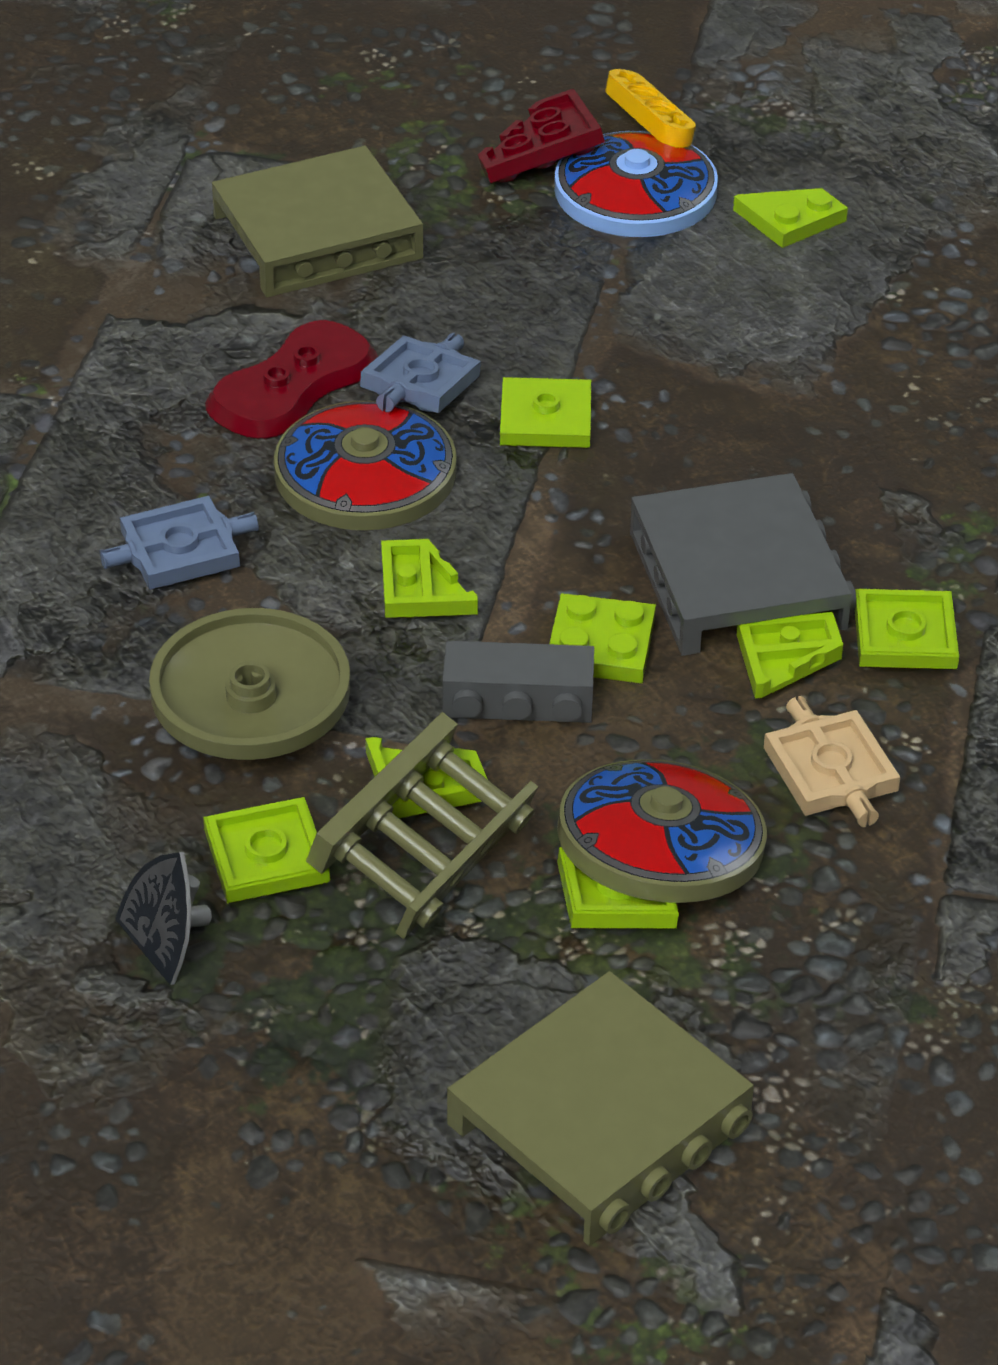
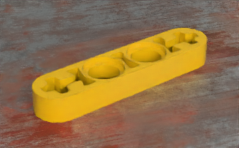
[605,69,696,148]

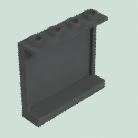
[630,473,856,656]

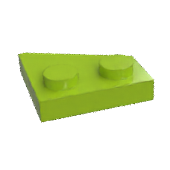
[733,188,848,248]
[381,539,478,618]
[736,612,843,699]

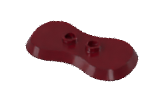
[205,320,378,439]

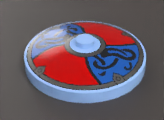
[555,131,718,237]

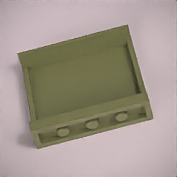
[212,145,423,298]
[447,971,754,1247]

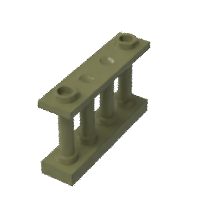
[306,712,539,939]

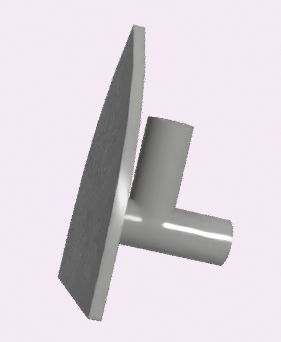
[115,852,212,985]

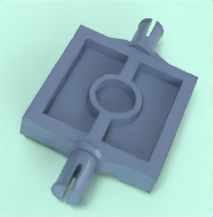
[360,333,481,413]
[99,496,259,590]

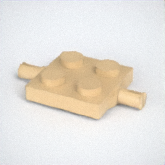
[764,696,900,827]

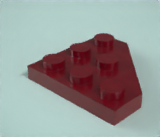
[478,88,605,183]

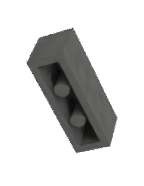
[443,641,594,723]

